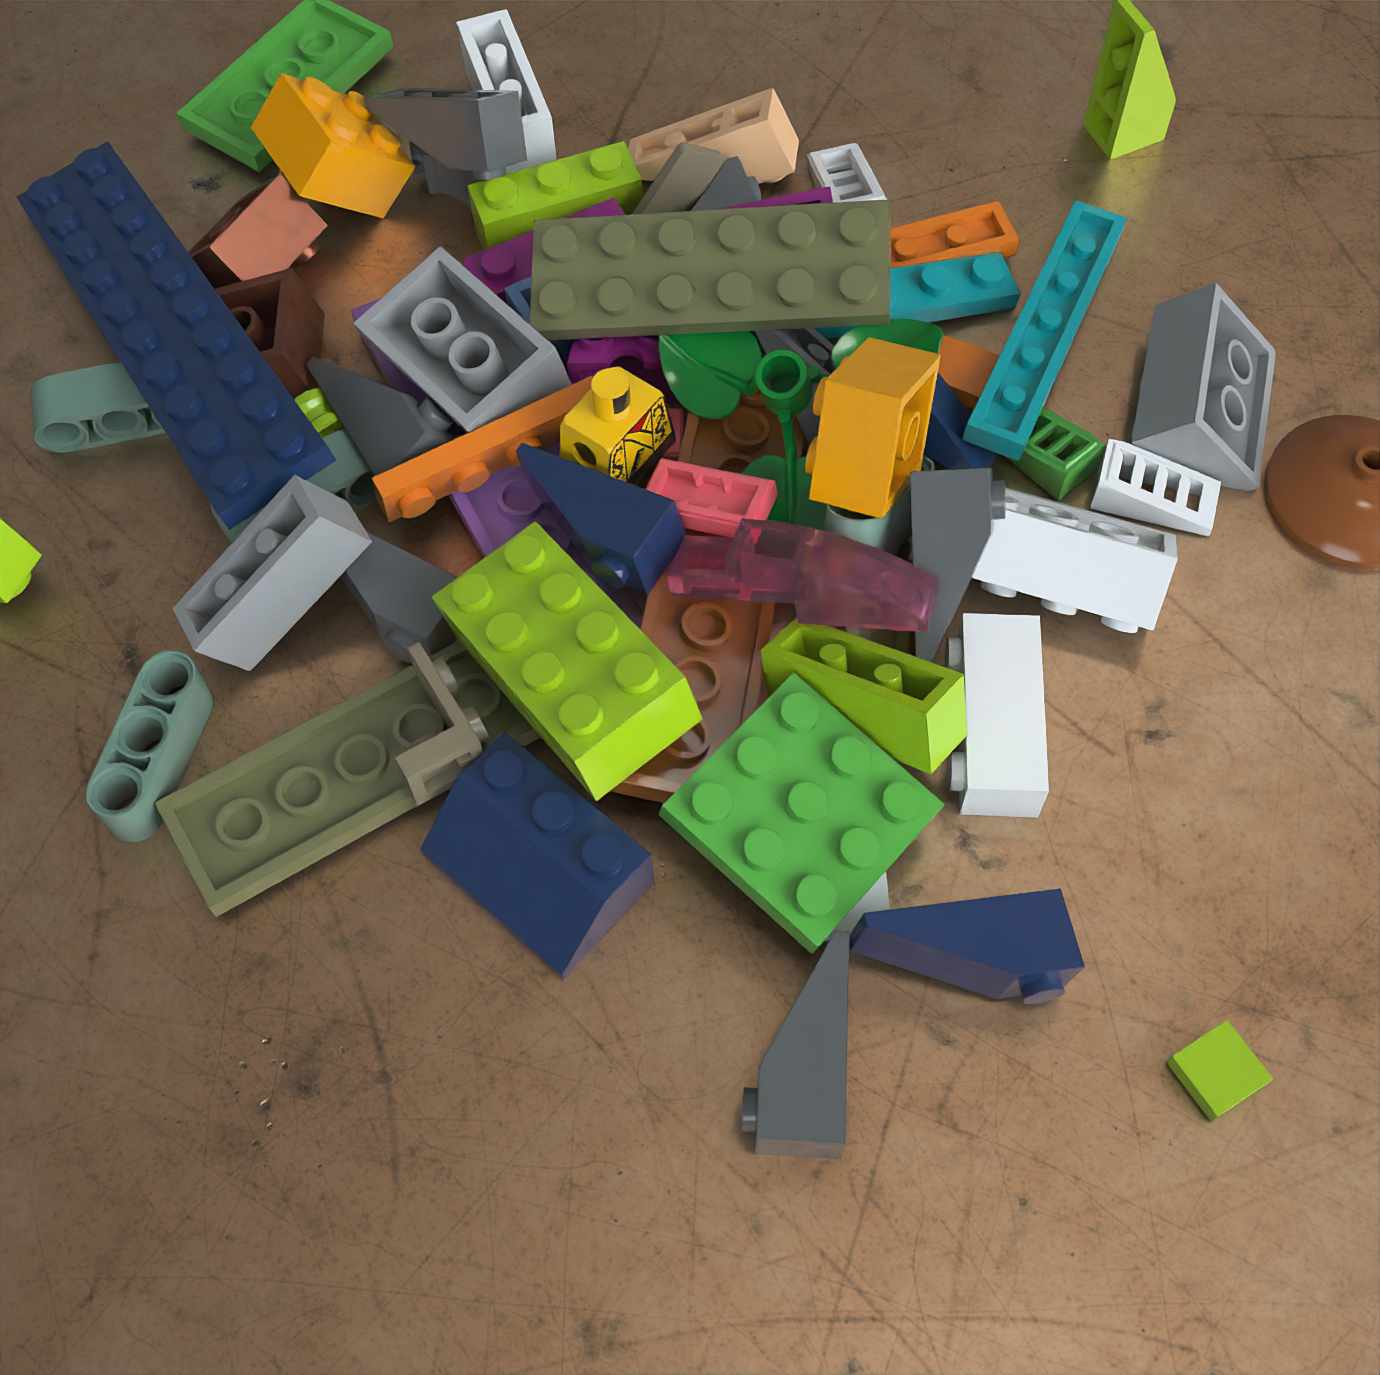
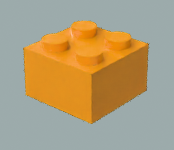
[250,73,415,218]
[805,337,941,519]

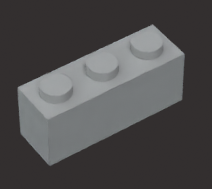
[172,475,372,671]

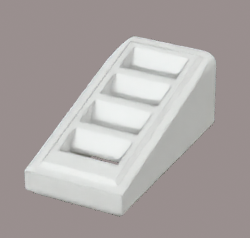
[806,143,887,203]
[1090,439,1221,536]

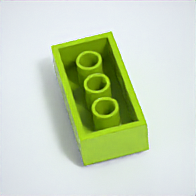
[432,521,703,801]

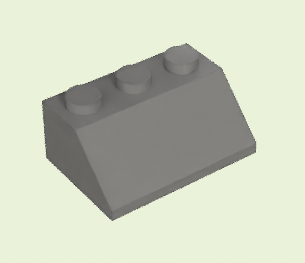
[353,246,572,433]
[1131,282,1276,492]

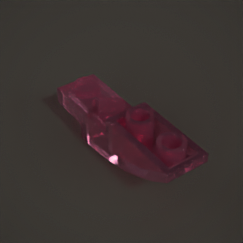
[667,518,939,632]

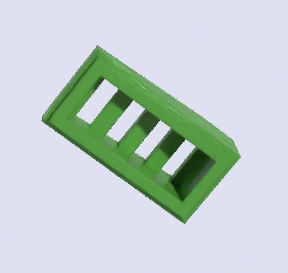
[1005,407,1106,501]

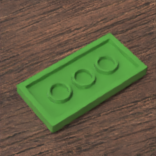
[176,0,394,172]

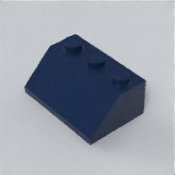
[420,732,655,979]

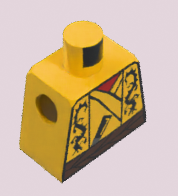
[559,367,676,486]

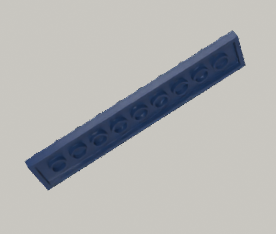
[16,141,336,530]

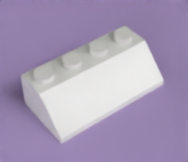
[909,487,1178,633]

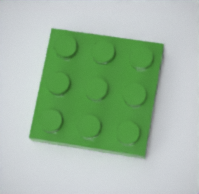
[658,672,945,954]

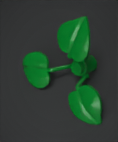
[659,319,943,559]

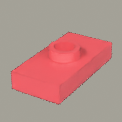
[646,458,778,543]

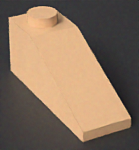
[628,88,799,185]

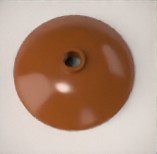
[1264,415,1380,570]

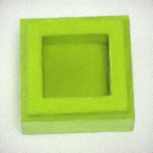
[1166,1020,1273,1122]

